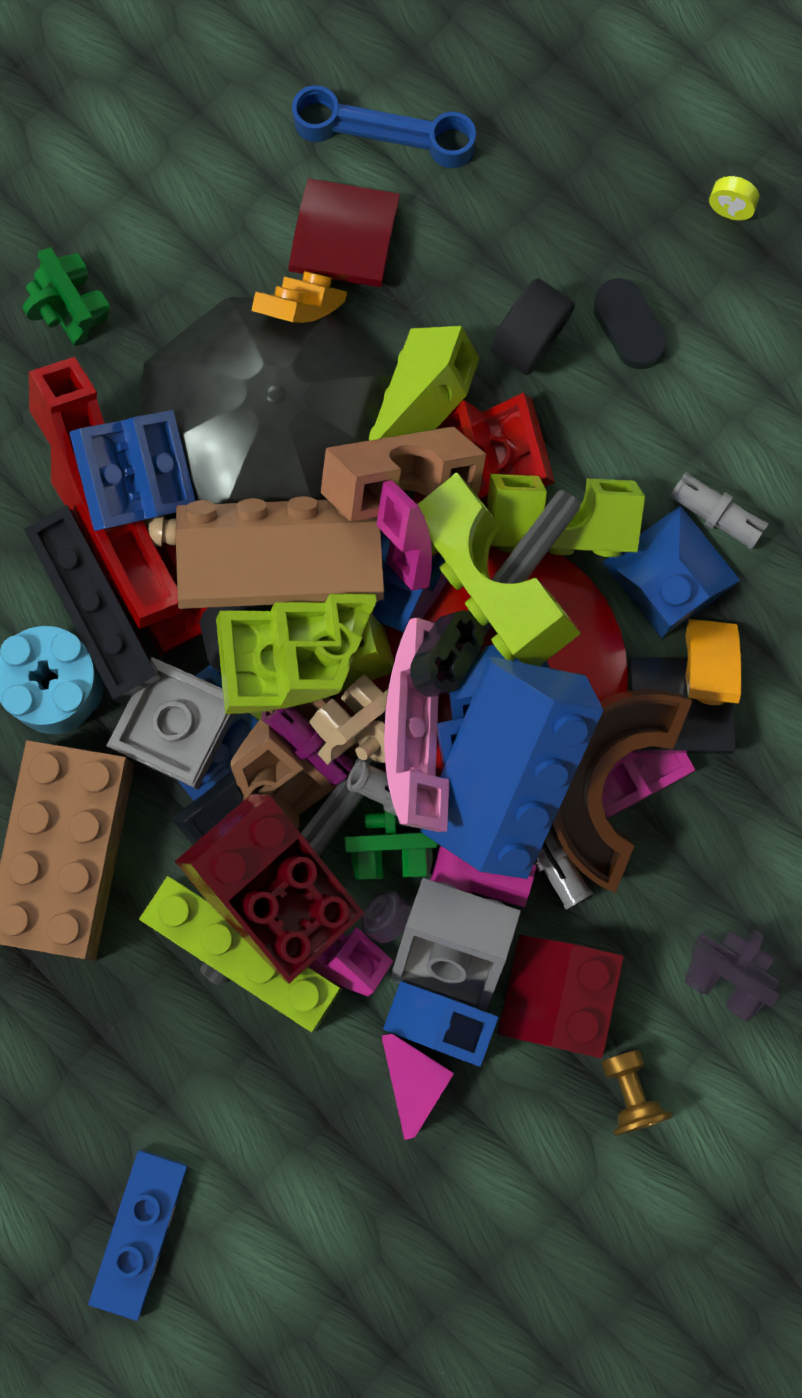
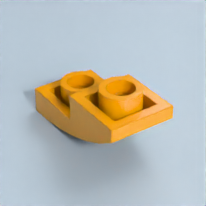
[251,271,347,323]
[685,619,741,705]

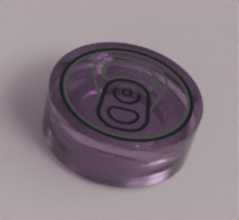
[361,890,410,943]

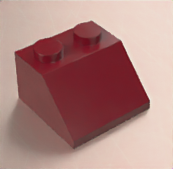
[497,935,624,1059]

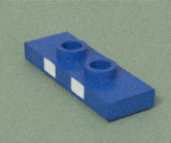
[88,1149,189,1321]

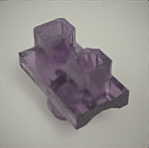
[684,929,780,1021]

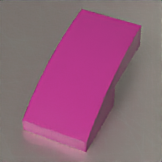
[376,480,432,591]
[602,752,696,818]
[308,927,393,996]

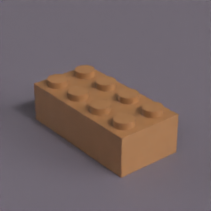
[0,740,135,961]

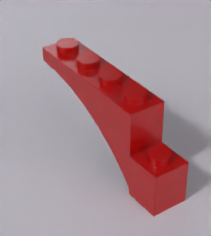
[29,357,184,629]

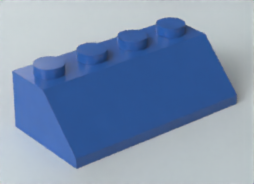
[420,656,603,879]

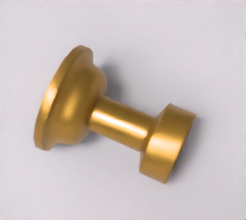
[601,1050,674,1136]

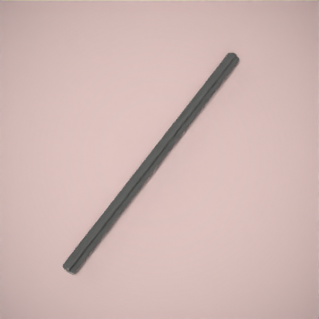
[200,489,580,986]

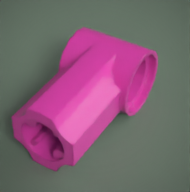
[430,845,537,908]

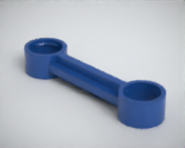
[292,85,476,168]

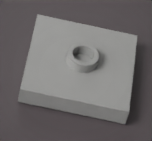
[107,657,236,790]

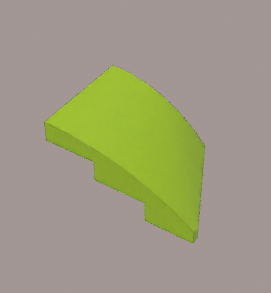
[216,594,377,714]

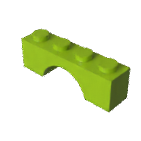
[417,472,581,666]
[139,876,343,1033]

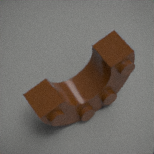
[552,689,692,893]

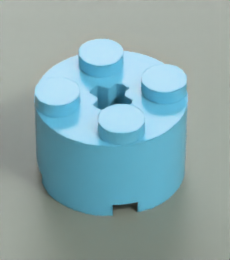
[0,626,104,734]

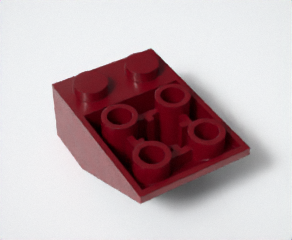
[174,794,365,984]

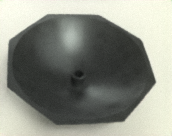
[139,297,397,504]

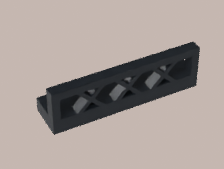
[24,505,161,706]

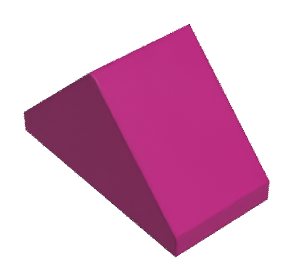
[382,1033,454,1140]

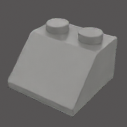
[390,878,521,1012]

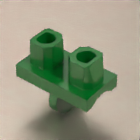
[22,247,110,346]
[345,810,437,880]

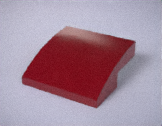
[288,178,400,287]

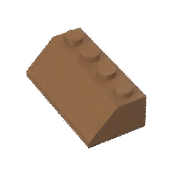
[175,496,384,609]

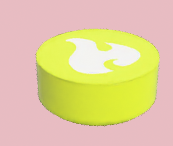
[709,176,760,220]

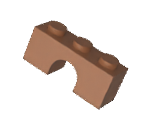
[321,427,486,522]

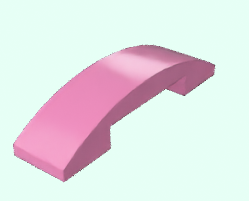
[384,618,449,832]

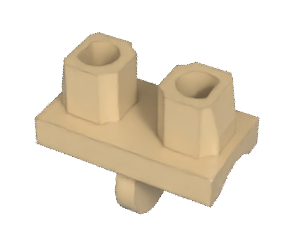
[309,674,388,765]

